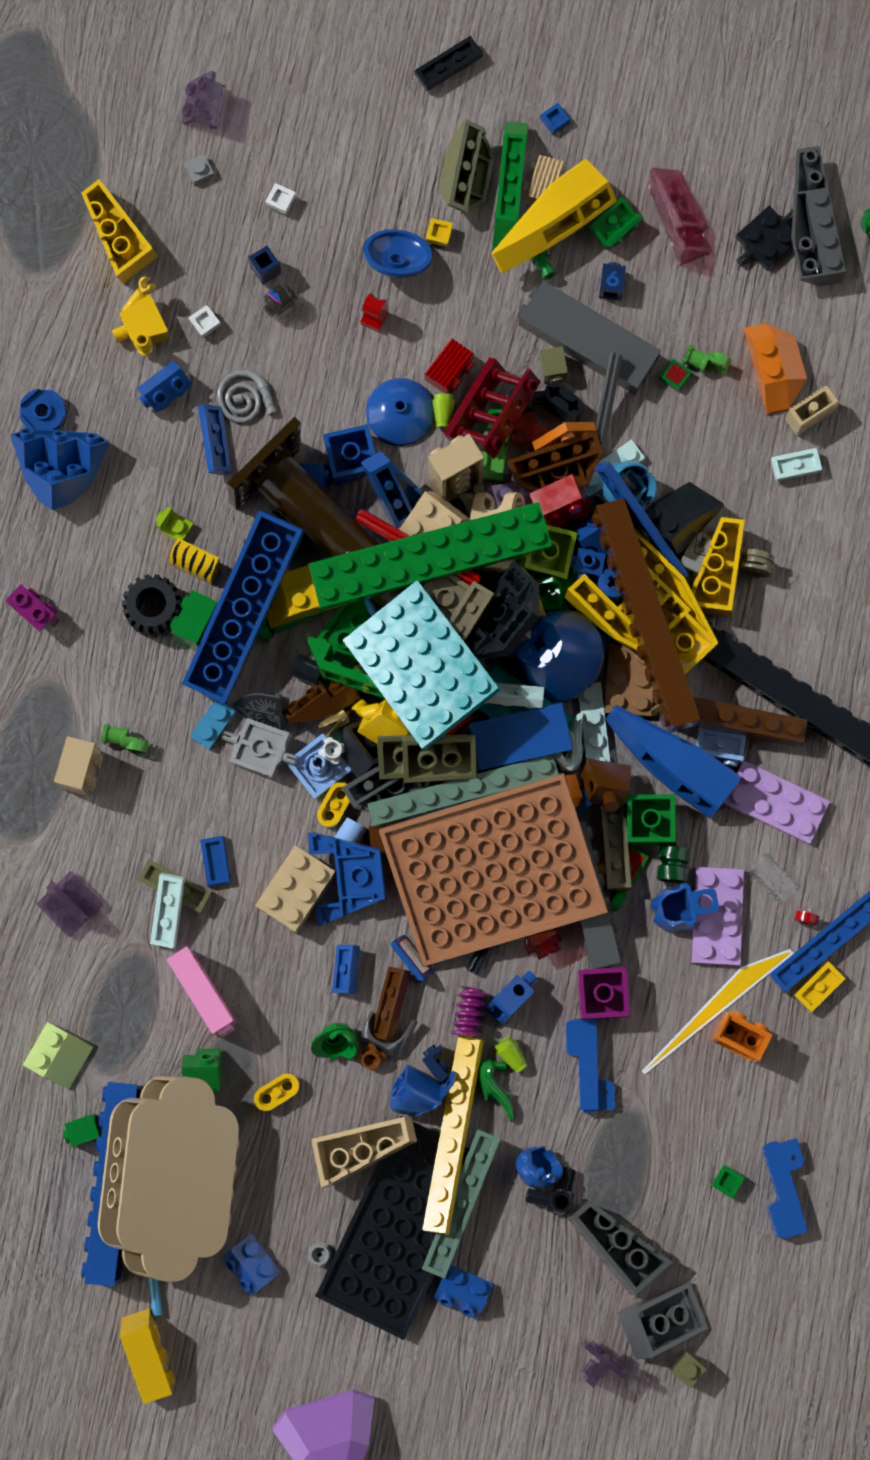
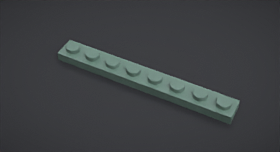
[368,754,558,829]

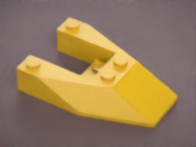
[564,528,718,675]

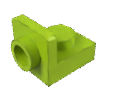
[156,506,194,541]

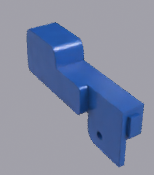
[565,1019,615,1113]
[761,1138,808,1238]

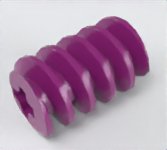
[451,986,489,1038]

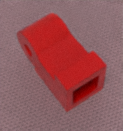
[360,293,389,333]

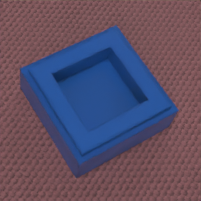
[539,103,571,135]

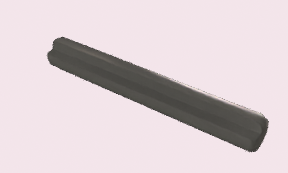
[595,352,623,444]

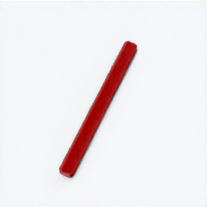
[356,509,481,586]

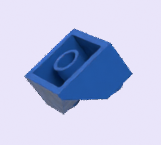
[323,424,375,486]

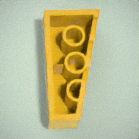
[81,179,159,284]
[691,517,745,617]

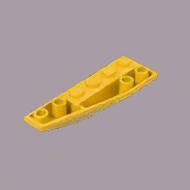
[491,159,617,273]

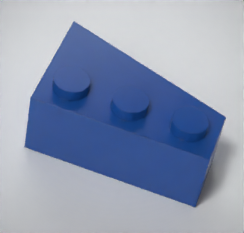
[361,451,424,528]

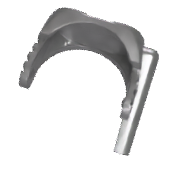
[359,1011,418,1057]

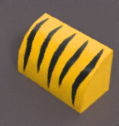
[169,538,222,585]

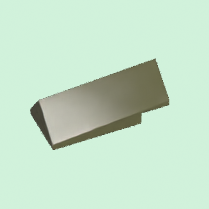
[377,735,476,783]

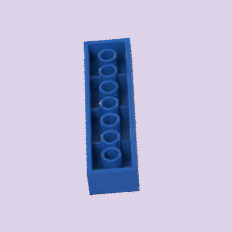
[182,510,306,704]
[81,1082,143,1287]

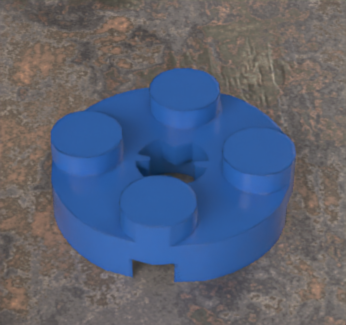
[19,389,67,430]

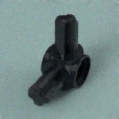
[525,1167,576,1217]

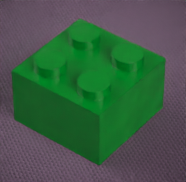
[170,590,218,651]
[627,794,677,847]

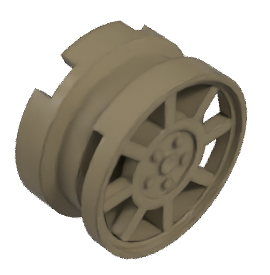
[739,549,775,577]

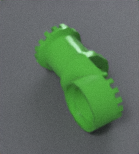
[682,344,732,374]
[101,723,149,754]

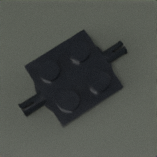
[735,205,793,270]

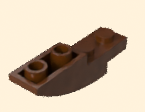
[282,665,368,723]

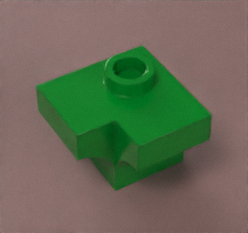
[181,1049,222,1093]

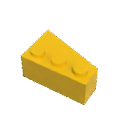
[120,1308,176,1404]

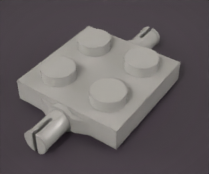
[222,718,299,779]

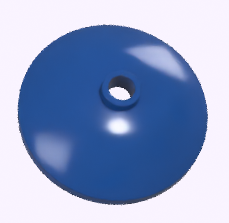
[363,229,432,278]
[366,378,435,446]

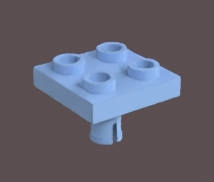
[286,733,352,800]

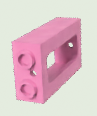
[166,947,237,1037]

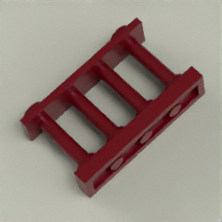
[443,357,541,459]

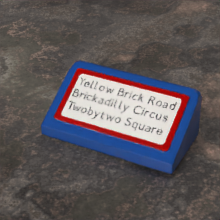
[391,935,434,982]

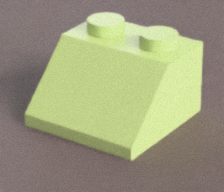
[23,1022,93,1089]

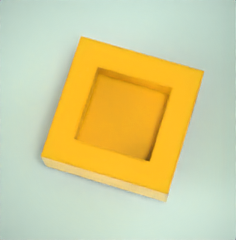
[426,218,453,247]

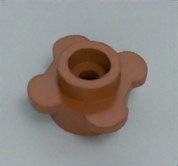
[358,1043,387,1071]

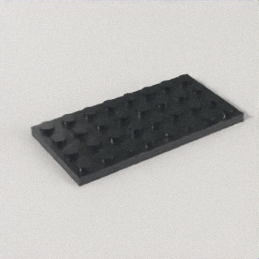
[315,1116,470,1340]

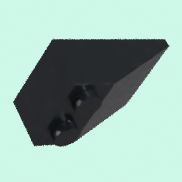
[645,482,724,556]

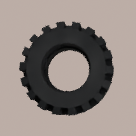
[122,574,183,638]

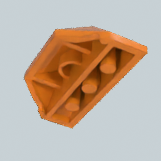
[743,323,807,415]

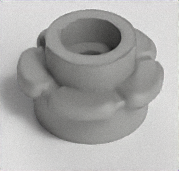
[308,1242,332,1267]

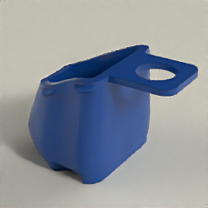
[651,883,719,932]
[389,1064,456,1116]

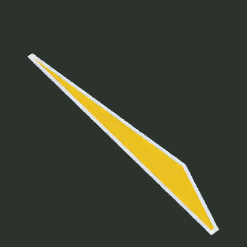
[642,949,794,1074]

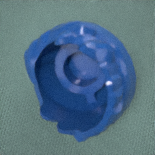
[516,1146,563,1188]

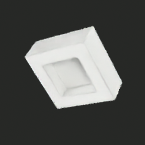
[265,183,296,215]
[188,305,221,338]

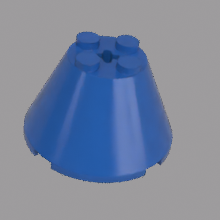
[514,609,604,702]

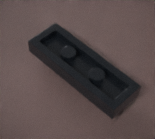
[414,36,483,91]

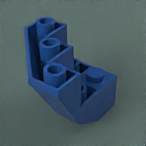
[11,428,109,510]

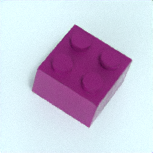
[576,967,630,1020]

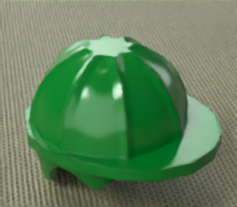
[310,1022,358,1060]

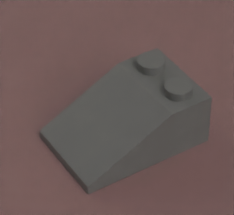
[617,1282,709,1359]

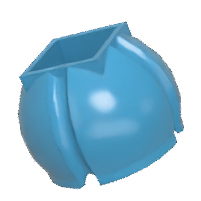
[602,461,657,510]

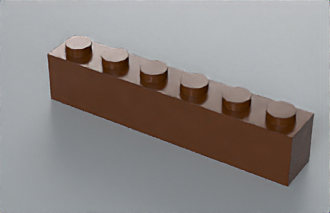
[659,697,807,747]

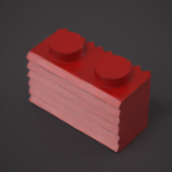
[425,338,475,394]

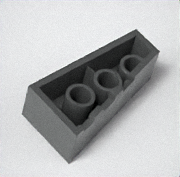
[567,1201,672,1295]

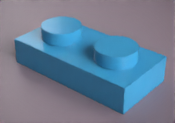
[190,700,237,750]

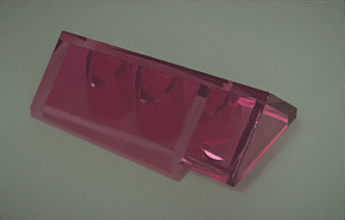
[648,167,712,266]

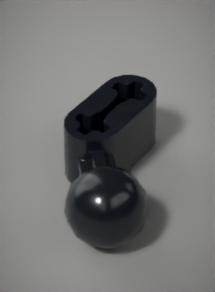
[507,382,584,422]

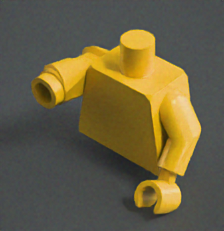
[111,277,170,356]
[351,698,412,744]

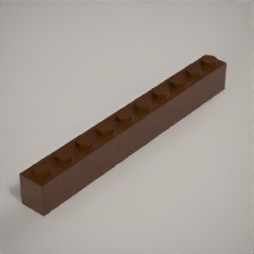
[592,498,701,733]

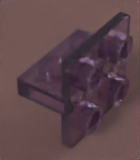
[182,71,225,129]
[37,871,103,937]
[582,1340,628,1388]

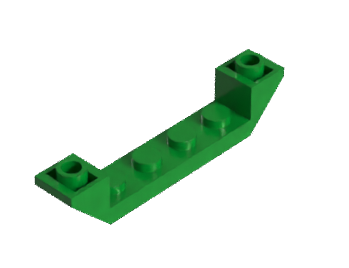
[492,121,528,251]
[308,636,385,699]

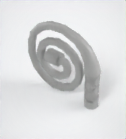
[217,370,277,423]

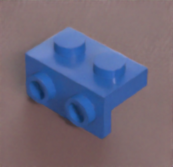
[222,1233,281,1296]
[434,1264,493,1319]

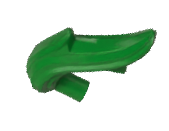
[478,1060,514,1123]

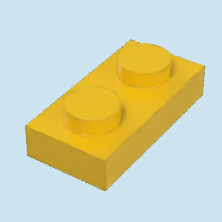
[793,961,846,1013]

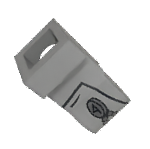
[680,532,713,579]

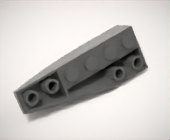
[791,146,846,286]

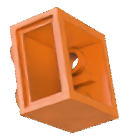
[710,1011,772,1063]

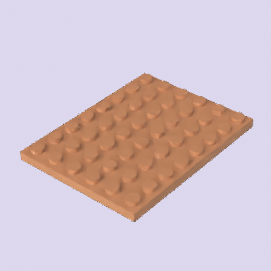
[379,773,608,967]

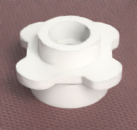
[318,737,345,765]

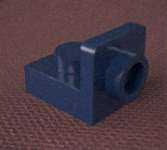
[422,1044,448,1083]

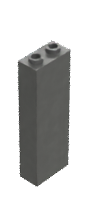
[517,280,661,395]

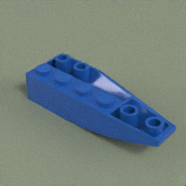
[605,705,742,819]

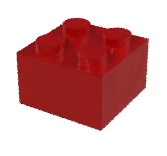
[530,474,594,529]

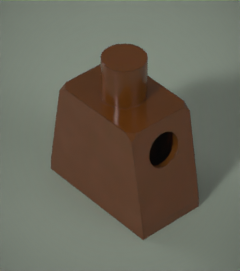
[581,759,631,812]

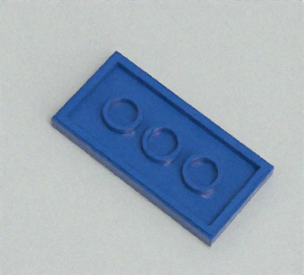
[469,702,573,770]

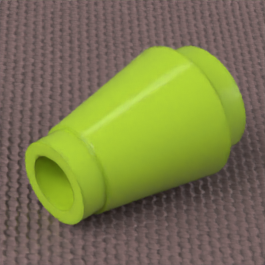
[432,394,455,428]
[494,1035,528,1073]

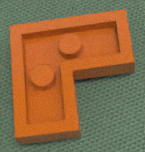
[532,422,597,451]

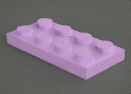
[723,761,830,845]
[691,867,744,966]

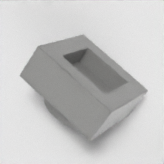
[184,154,214,186]

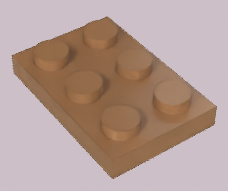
[604,644,653,718]

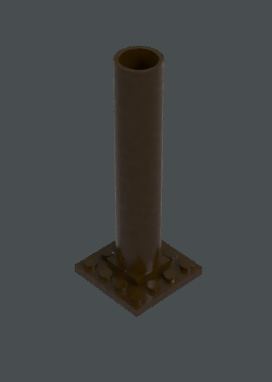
[227,416,424,609]

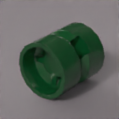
[656,845,690,883]

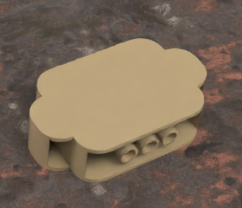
[98,1076,239,1282]

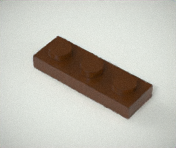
[371,966,411,1042]

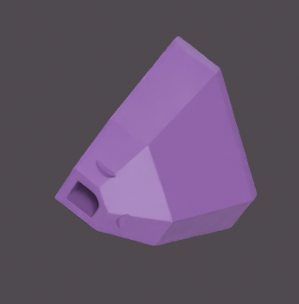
[272,1389,375,1460]

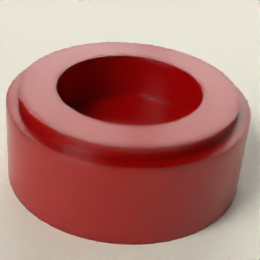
[794,910,819,926]

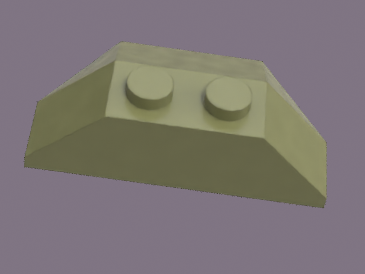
[439,119,494,213]

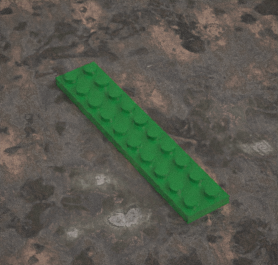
[308,502,552,610]

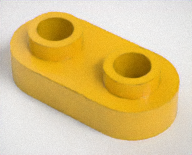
[317,782,350,828]
[254,1073,300,1111]

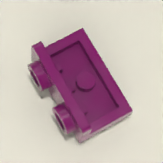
[6,584,60,632]

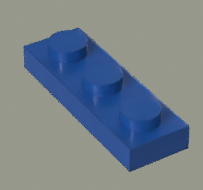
[198,404,232,475]

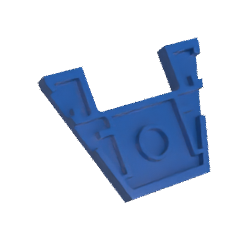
[308,832,387,926]

